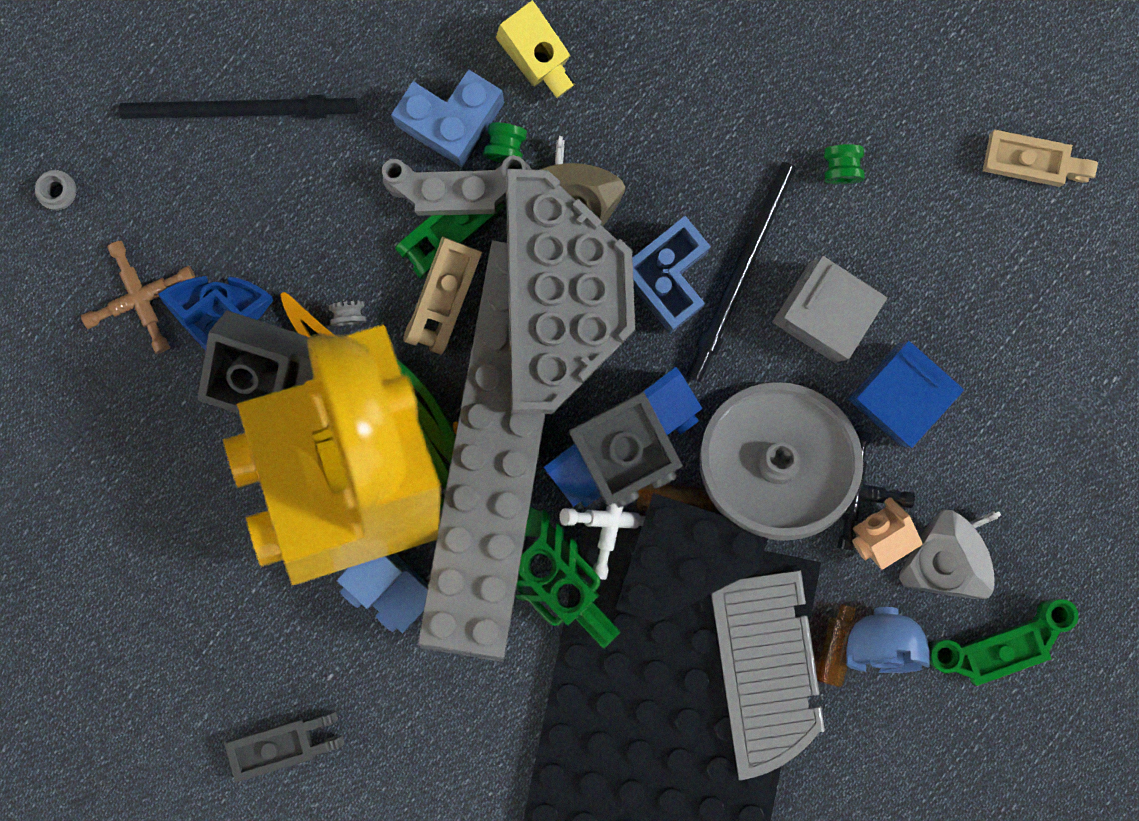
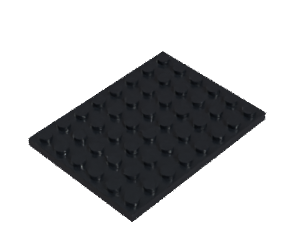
[523,524,821,821]

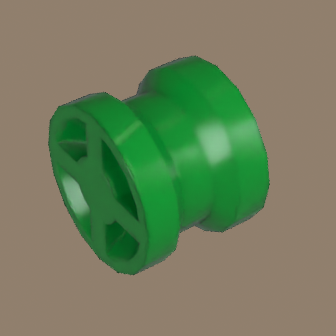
[483,122,527,163]
[824,144,865,184]

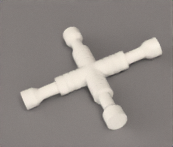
[560,503,646,580]

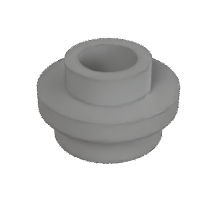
[35,170,77,210]

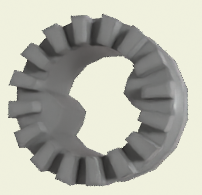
[328,301,366,326]

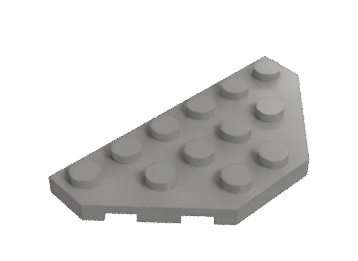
[506,169,635,414]

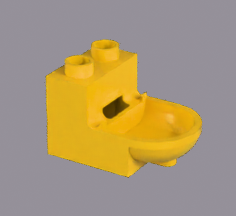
[223,325,440,586]

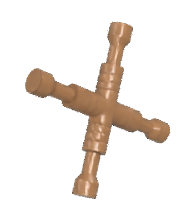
[81,241,196,354]

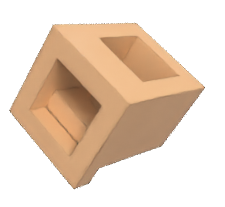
[852,497,923,570]

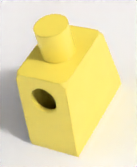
[496,0,575,98]

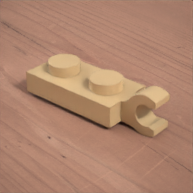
[982,130,1098,187]

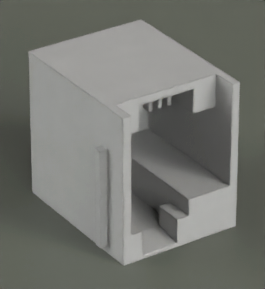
[772,256,888,362]

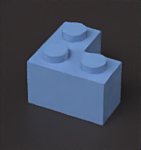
[391,69,504,168]
[632,216,711,334]
[337,553,429,634]

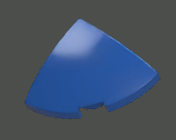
[158,276,273,351]

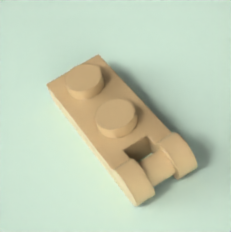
[403,236,482,355]

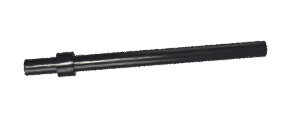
[119,94,358,119]
[686,162,796,382]

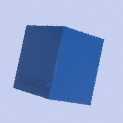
[848,341,964,448]

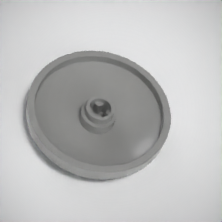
[699,382,863,540]

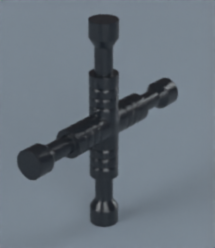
[837,431,915,550]

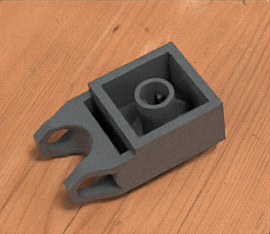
[197,310,314,414]

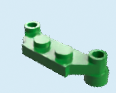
[928,598,1079,686]

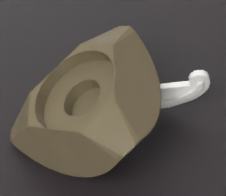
[541,136,625,226]

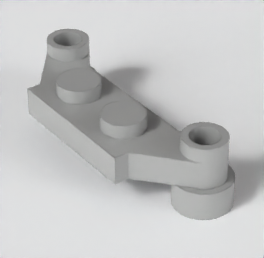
[382,156,531,216]

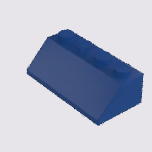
[544,367,702,508]

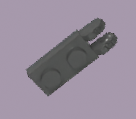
[224,711,346,783]

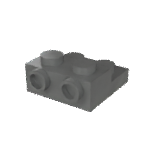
[568,391,683,508]

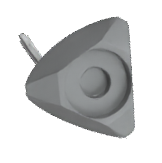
[899,509,1001,599]

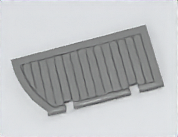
[711,570,825,781]

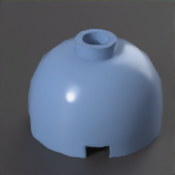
[846,607,930,673]

